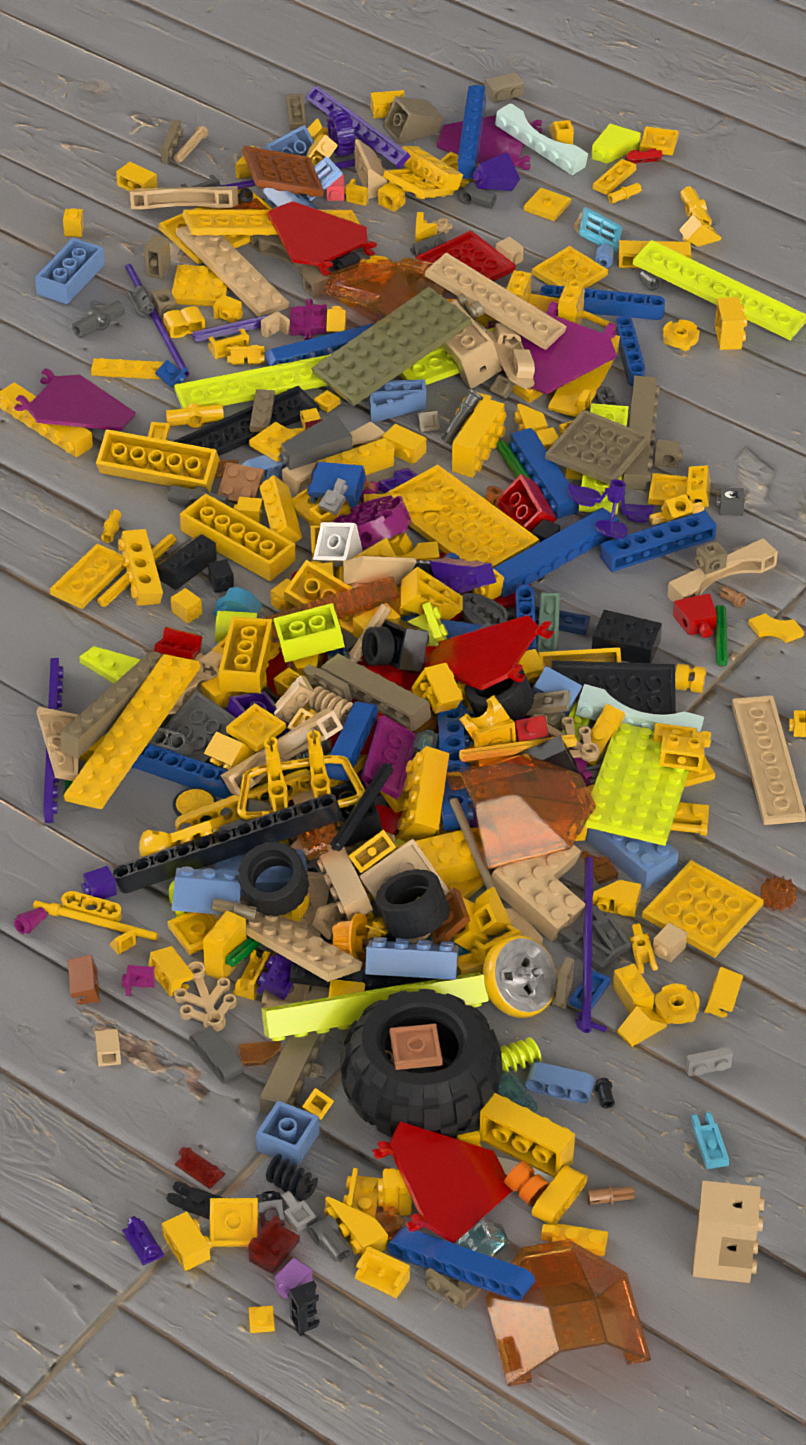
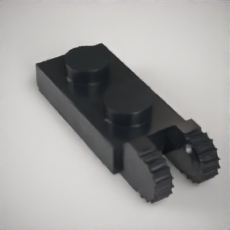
[166,1181,223,1220]

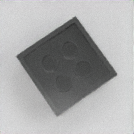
[162,690,236,764]

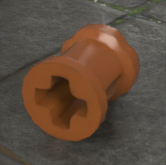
[485,486,503,508]

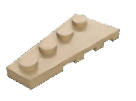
[36,706,78,781]

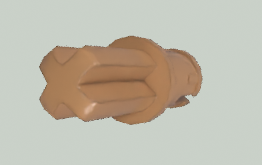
[587,1186,635,1205]

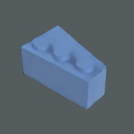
[369,379,426,423]

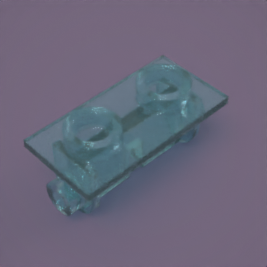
[499,1071,538,1113]

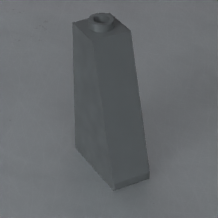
[279,414,352,470]

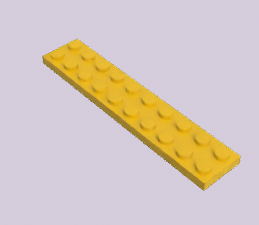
[182,210,360,236]
[63,654,201,810]

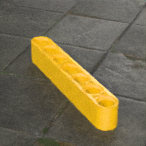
[175,769,311,831]

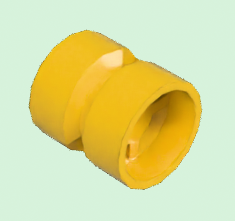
[675,663,706,694]

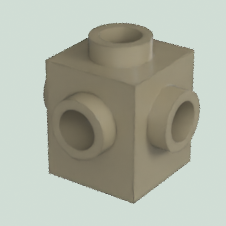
[695,541,727,575]

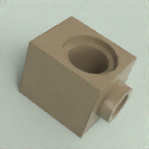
[151,288,176,319]
[654,440,683,469]

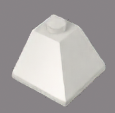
[313,522,363,567]

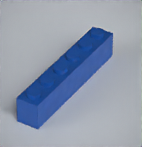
[508,428,579,519]

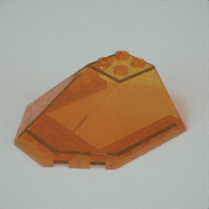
[324,257,446,323]
[446,754,596,869]
[486,1239,651,1386]

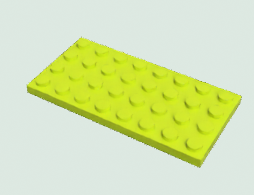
[581,723,690,846]

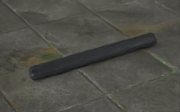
[330,763,394,852]

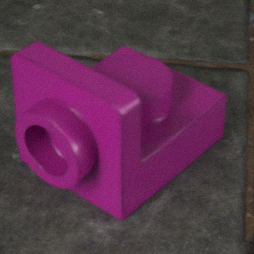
[122,965,156,996]

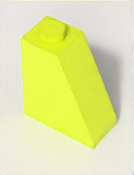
[591,124,641,164]

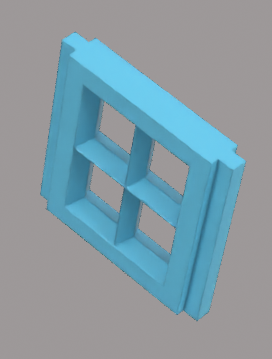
[578,207,622,254]

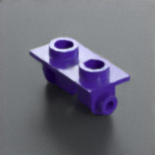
[122,1216,165,1266]

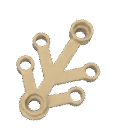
[531,714,600,761]
[174,961,237,1032]

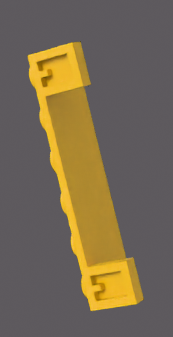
[548,335,620,418]

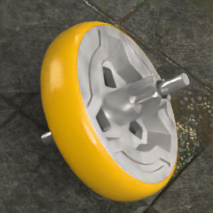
[483,935,557,1018]

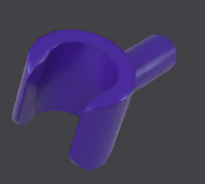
[575,1012,607,1032]

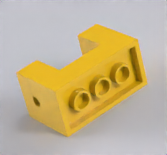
[506,270,585,325]

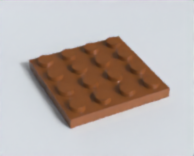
[242,146,324,197]

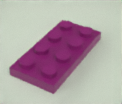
[361,715,418,800]

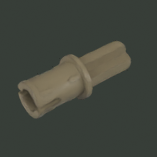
[211,898,257,921]

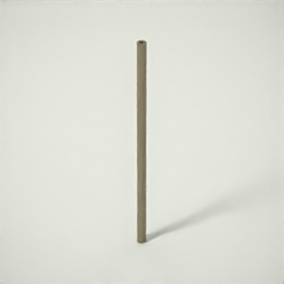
[450,798,528,967]

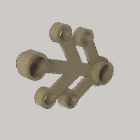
[457,293,487,334]

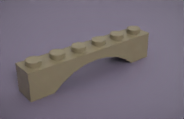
[250,235,332,299]

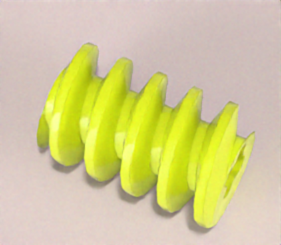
[500,1037,541,1075]

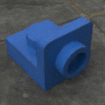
[155,359,188,388]

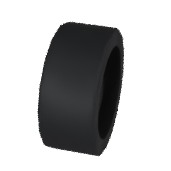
[362,627,395,666]

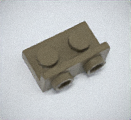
[426,1267,481,1310]

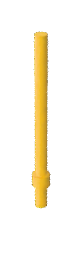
[33,900,159,941]

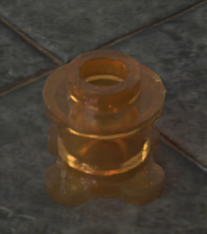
[375,1207,403,1239]

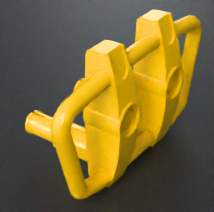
[237,730,365,820]

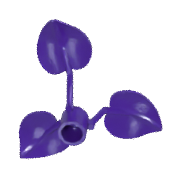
[568,479,655,539]

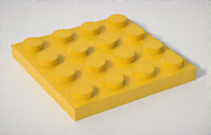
[642,860,764,958]

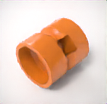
[504,1161,549,1206]

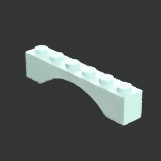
[495,103,588,175]
[576,684,704,732]

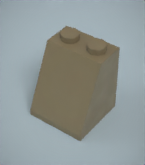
[383,96,444,144]

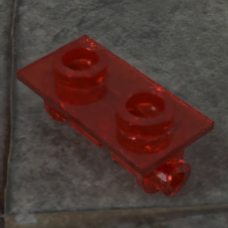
[175,1147,225,1189]

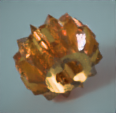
[760,875,797,912]

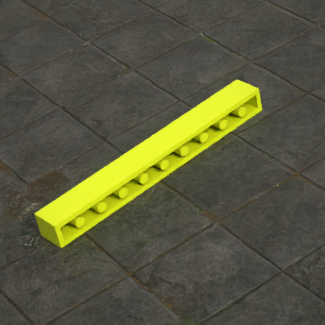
[261,972,488,1041]

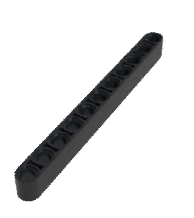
[112,794,343,893]

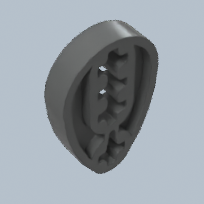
[461,593,508,625]

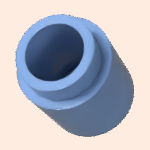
[595,244,614,269]

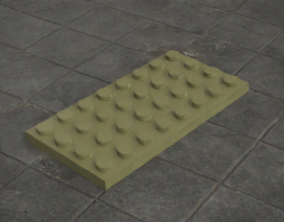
[311,287,472,406]

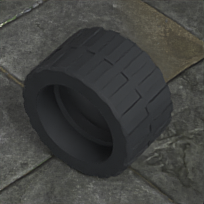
[464,668,534,721]
[238,842,309,916]
[375,869,450,939]

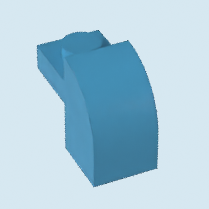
[213,587,262,616]

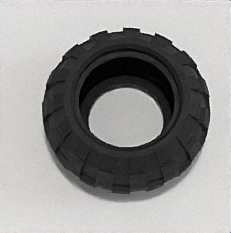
[340,989,502,1137]

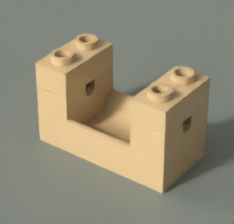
[439,300,502,389]
[692,1181,765,1283]

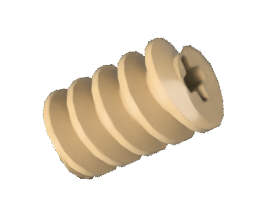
[308,686,353,725]

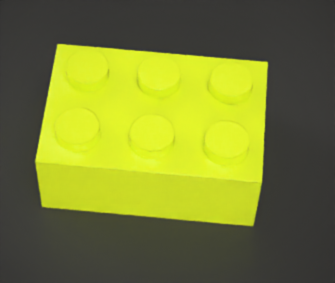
[273,603,345,663]

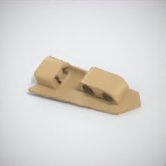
[485,323,535,390]
[169,651,223,714]

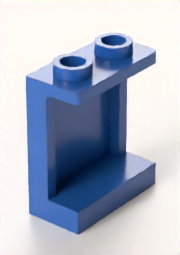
[307,462,366,508]

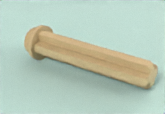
[174,126,208,164]
[348,604,391,663]

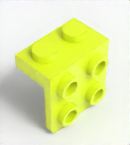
[407,602,448,646]

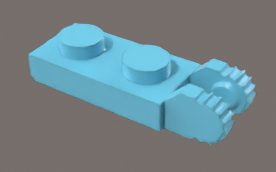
[691,1112,729,1169]

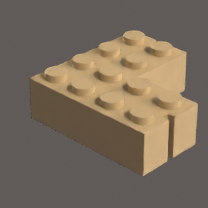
[491,823,586,942]

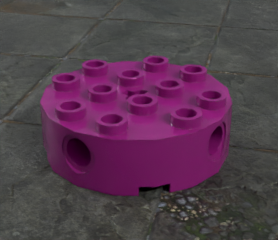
[332,495,411,551]

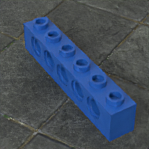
[600,510,717,572]

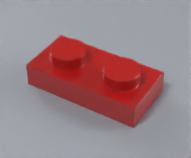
[625,148,662,164]

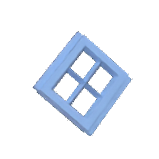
[305,156,343,201]

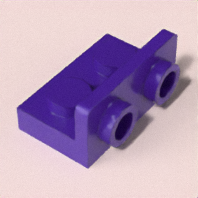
[256,953,293,1000]

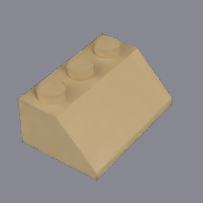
[355,139,389,199]
[343,556,416,590]

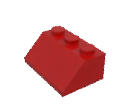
[497,474,557,533]

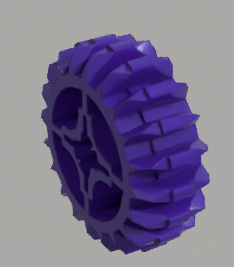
[327,109,356,156]

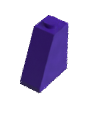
[472,153,520,191]

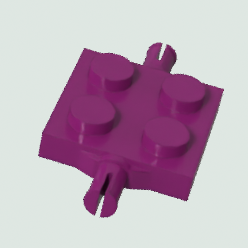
[290,298,327,341]

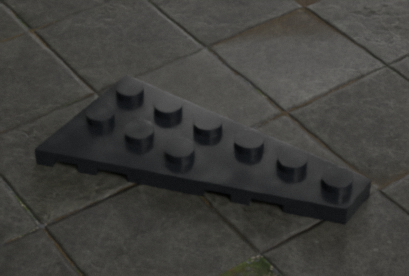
[551,661,676,715]

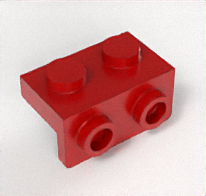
[154,627,203,660]

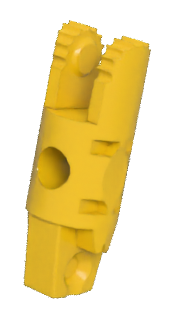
[629,923,658,974]

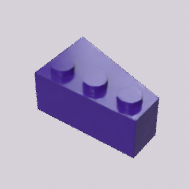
[430,557,497,595]

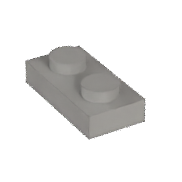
[685,1047,733,1077]

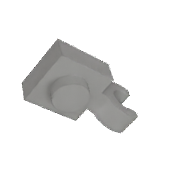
[318,478,348,515]
[281,1191,317,1233]

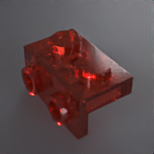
[248,1215,300,1274]

